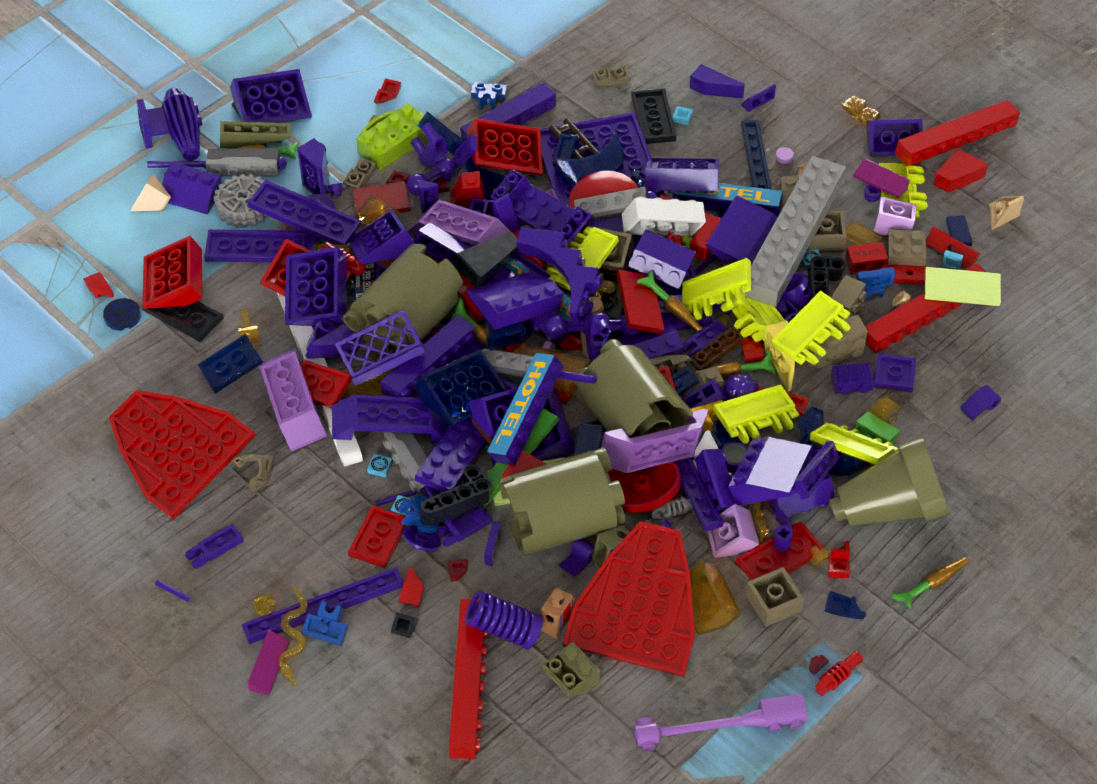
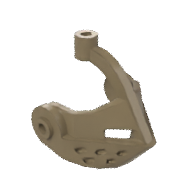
[231,452,273,491]

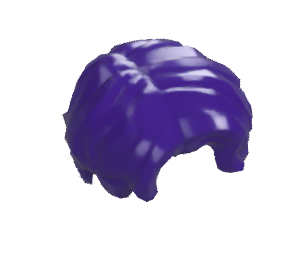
[723,373,758,400]

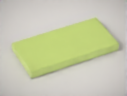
[924,267,1001,306]

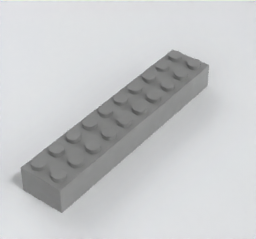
[745,156,846,307]

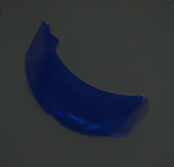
[555,133,625,186]
[798,407,870,476]

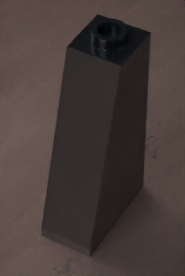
[455,231,519,288]

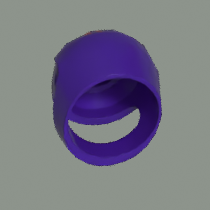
[782,273,812,309]

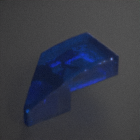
[824,591,866,619]

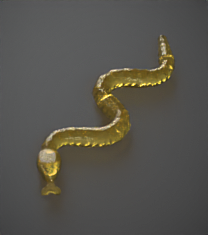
[278,585,307,686]

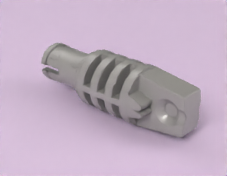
[650,497,693,519]

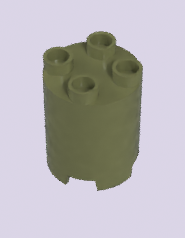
[343,244,463,361]
[574,339,693,438]
[499,447,626,556]

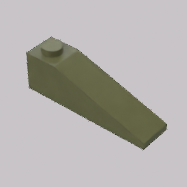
[220,121,291,148]

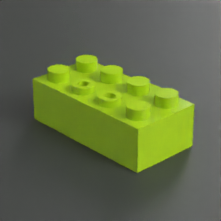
[356,103,432,171]

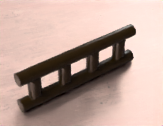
[549,118,608,173]

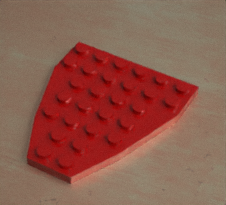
[109,390,256,520]
[562,521,695,677]

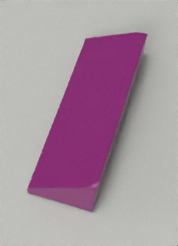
[853,159,909,198]
[248,630,290,695]

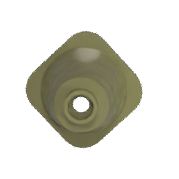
[829,437,950,526]

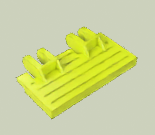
[879,163,928,218]
[547,226,619,291]
[682,258,751,320]
[771,291,850,365]
[717,293,785,342]
[713,384,799,444]
[810,423,899,465]

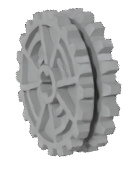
[214,174,269,228]

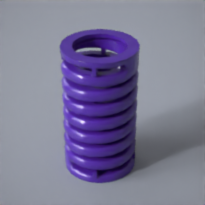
[465,590,543,650]

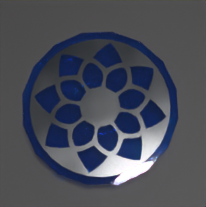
[103,298,141,331]

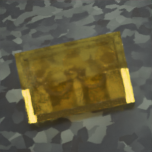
[690,561,742,635]

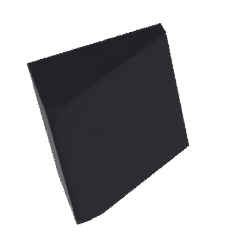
[390,613,418,638]

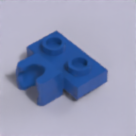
[471,82,507,110]
[856,267,895,300]
[398,495,439,534]
[301,601,348,646]

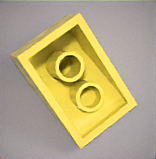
[763,320,795,392]

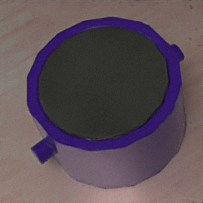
[721,442,748,475]

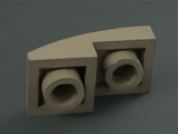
[592,65,631,86]
[343,157,378,189]
[650,355,690,376]

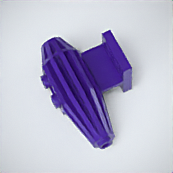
[136,87,202,161]

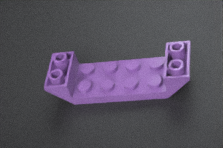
[408,200,516,246]
[260,348,327,452]
[601,408,708,473]

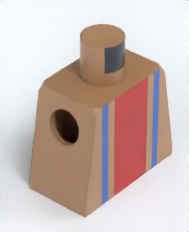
[541,588,575,639]

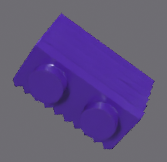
[831,362,874,395]

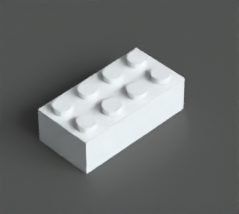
[622,197,706,237]

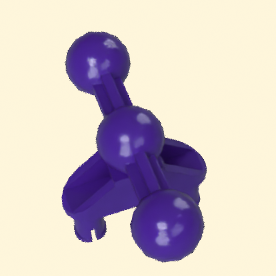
[407,122,474,196]
[544,313,640,362]

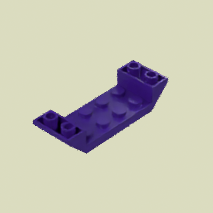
[490,169,592,244]
[331,395,449,443]

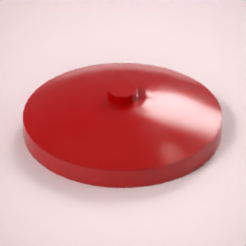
[569,171,638,229]
[608,462,681,512]

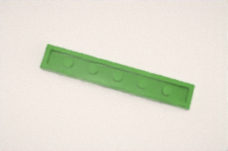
[482,408,559,508]

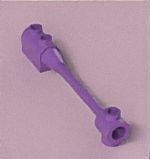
[634,694,807,751]

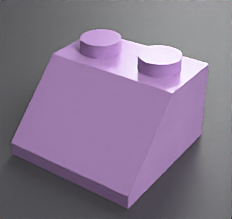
[874,197,916,236]
[707,504,759,558]

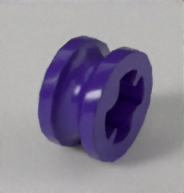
[864,185,881,202]

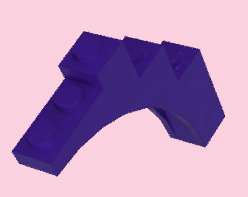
[517,227,602,324]

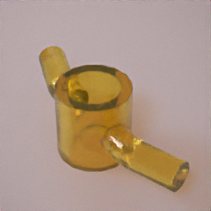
[238,309,260,359]

